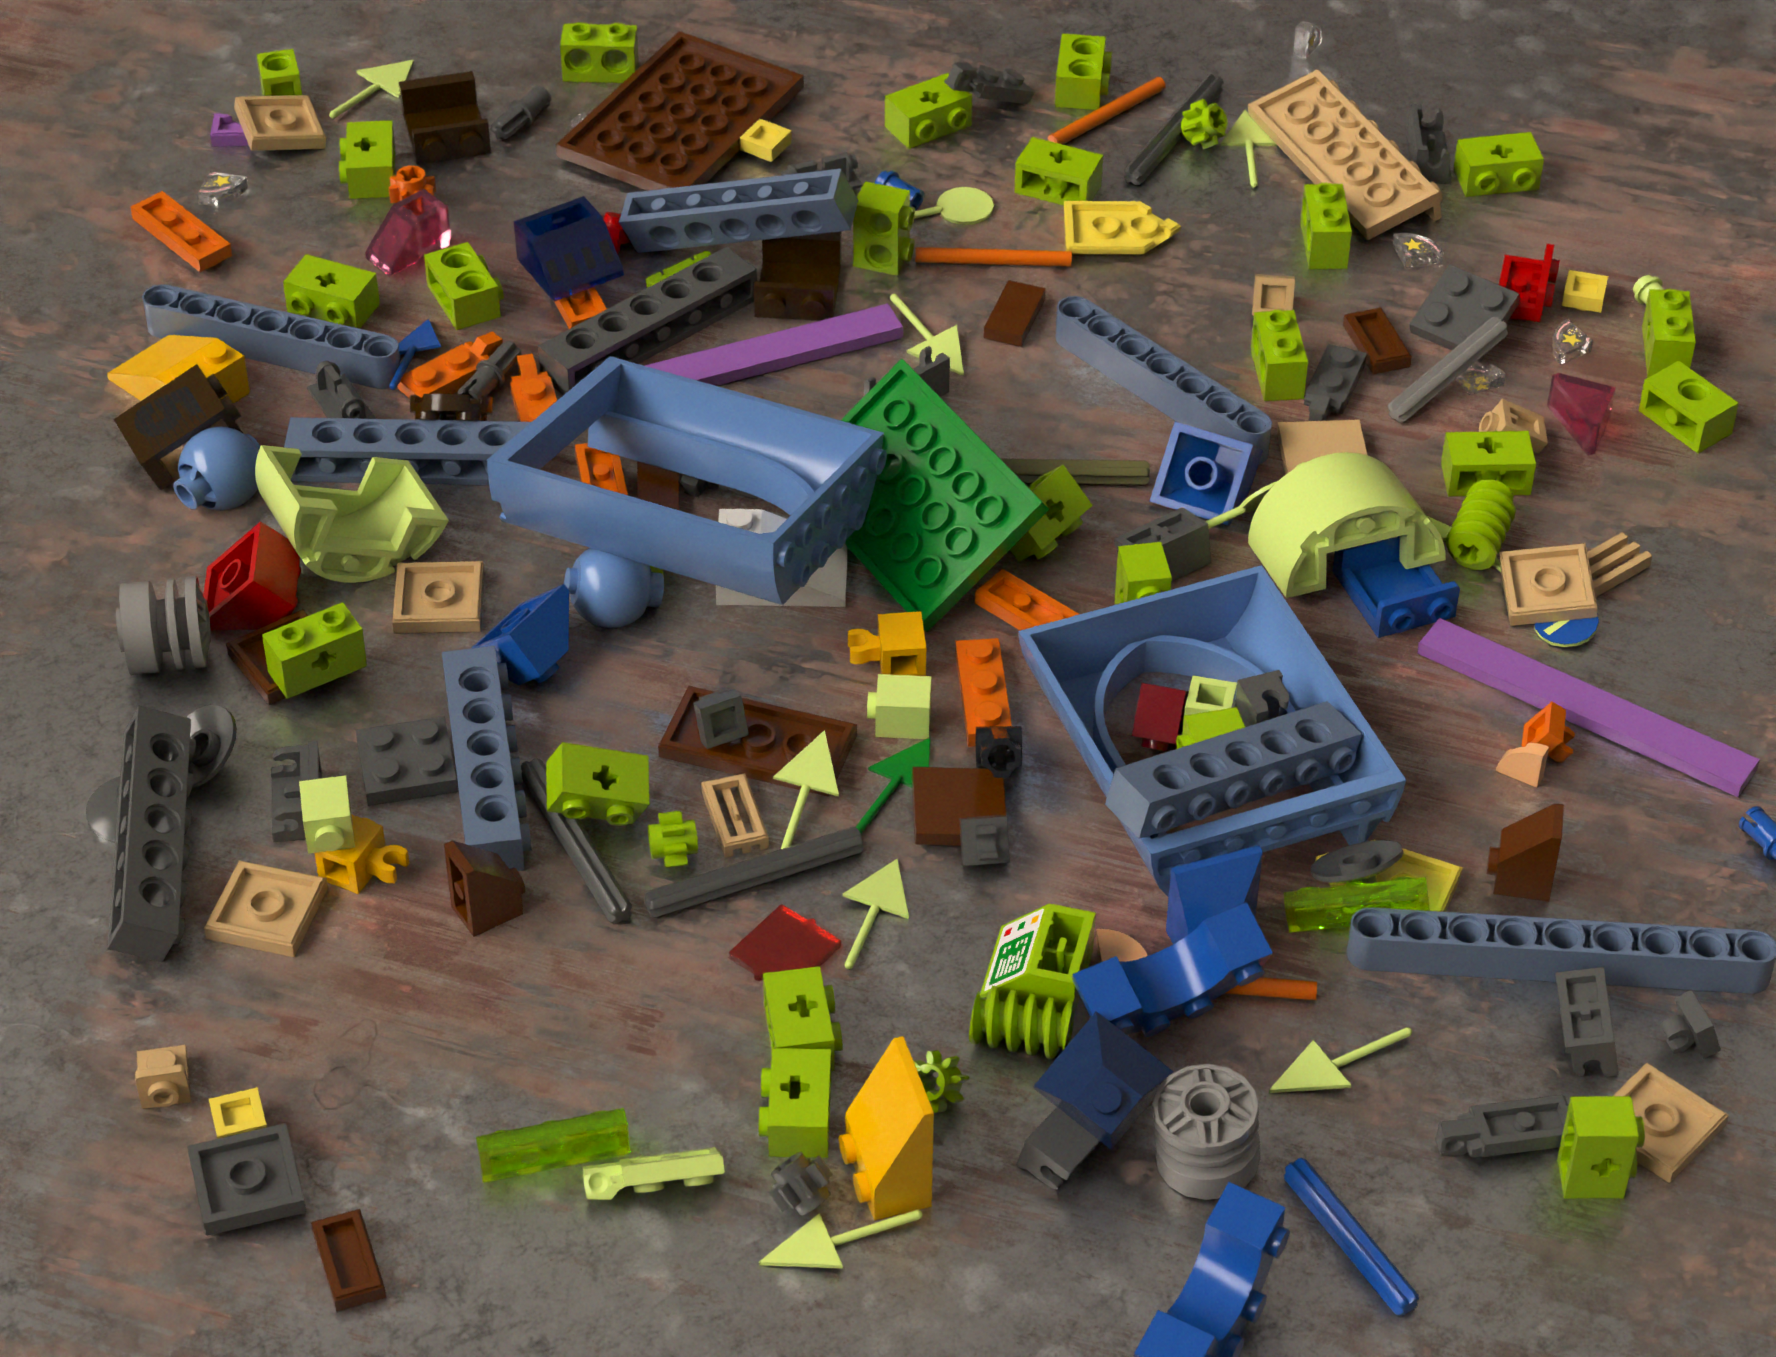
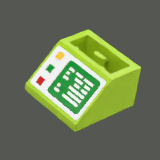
[980,903,1096,1013]

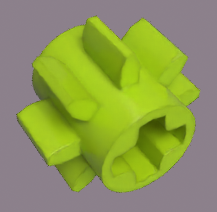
[1181,99,1228,149]
[648,811,698,868]
[914,1050,969,1113]

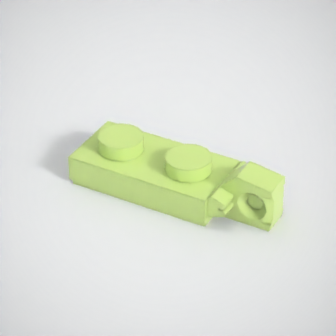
[583,1147,725,1200]

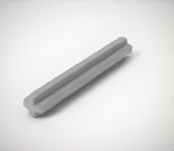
[1388,317,1508,423]

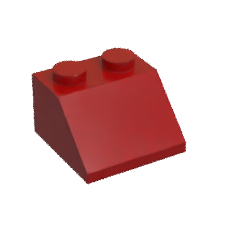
[203,521,301,631]

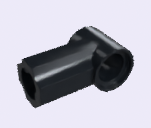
[975,726,1022,778]

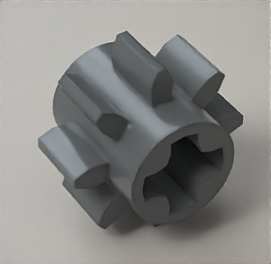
[768,1152,833,1216]

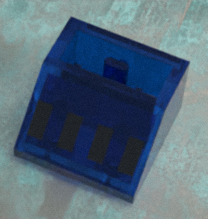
[514,196,624,301]

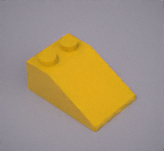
[107,335,250,403]
[839,1036,934,1221]

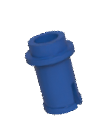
[875,170,925,211]
[1739,806,1776,860]

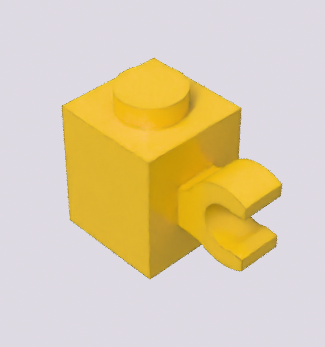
[848,611,927,676]
[314,815,410,894]

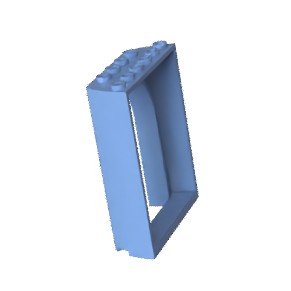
[487,356,887,605]
[1018,565,1406,897]

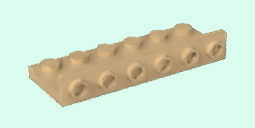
[1248,69,1443,240]

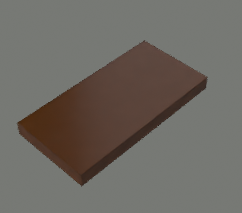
[658,686,857,797]

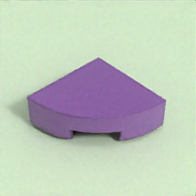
[210,113,249,146]

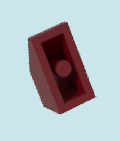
[1132,683,1189,751]

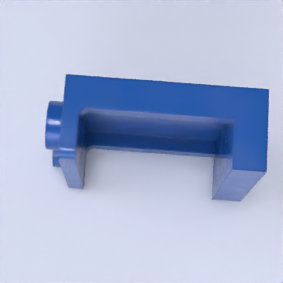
[1332,536,1460,638]

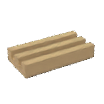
[1587,532,1653,597]
[701,773,769,858]

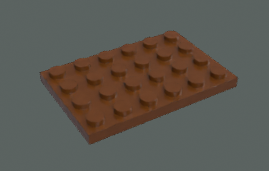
[556,31,804,191]

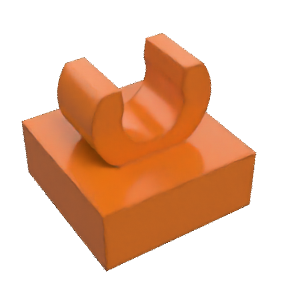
[1522,701,1575,763]

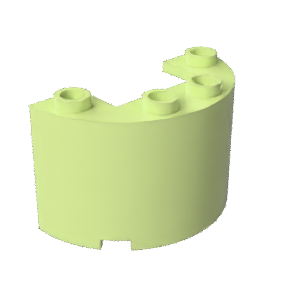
[255,445,449,583]
[1248,452,1446,598]

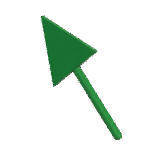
[856,737,931,834]

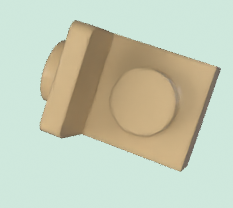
[1479,399,1548,454]
[135,1045,191,1109]

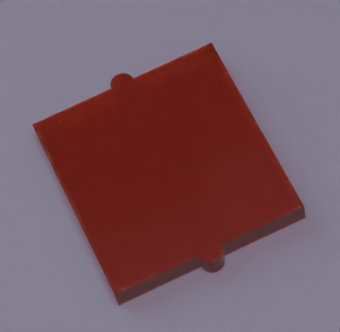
[728,904,841,981]

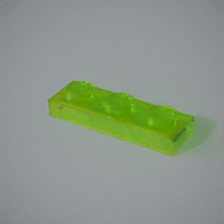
[1284,876,1430,933]
[476,1108,630,1183]

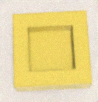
[740,119,792,162]
[1562,270,1608,313]
[209,1087,267,1139]

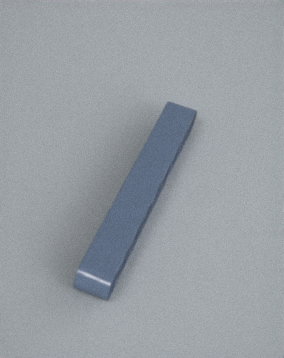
[1346,907,1776,994]

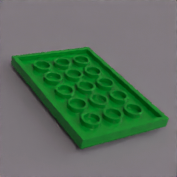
[840,359,1050,632]

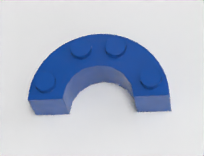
[1072,902,1273,1037]
[1134,1182,1290,1357]

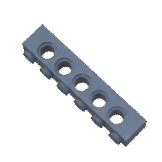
[619,169,858,253]
[284,417,531,485]
[442,646,532,871]
[1105,701,1362,839]

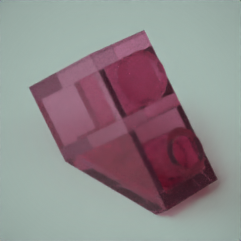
[365,189,452,276]

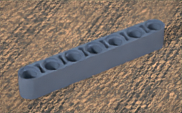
[142,284,401,389]
[1055,296,1272,464]

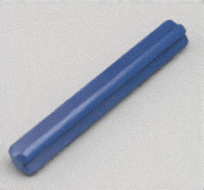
[1284,1158,1419,1316]

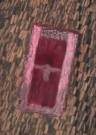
[1547,373,1616,456]

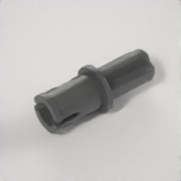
[491,86,552,140]
[458,341,522,404]

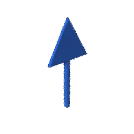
[389,319,441,390]

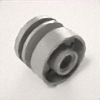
[116,576,211,676]
[1152,1064,1260,1200]

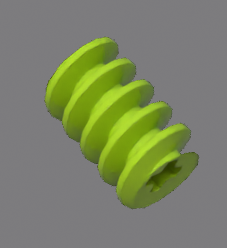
[1446,479,1516,570]
[969,986,1075,1060]

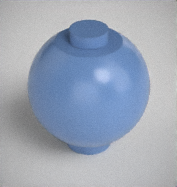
[173,427,260,510]
[564,548,664,628]

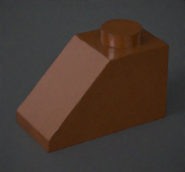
[1486,803,1564,902]
[444,840,525,937]

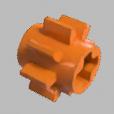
[388,165,436,214]

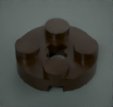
[410,394,493,421]

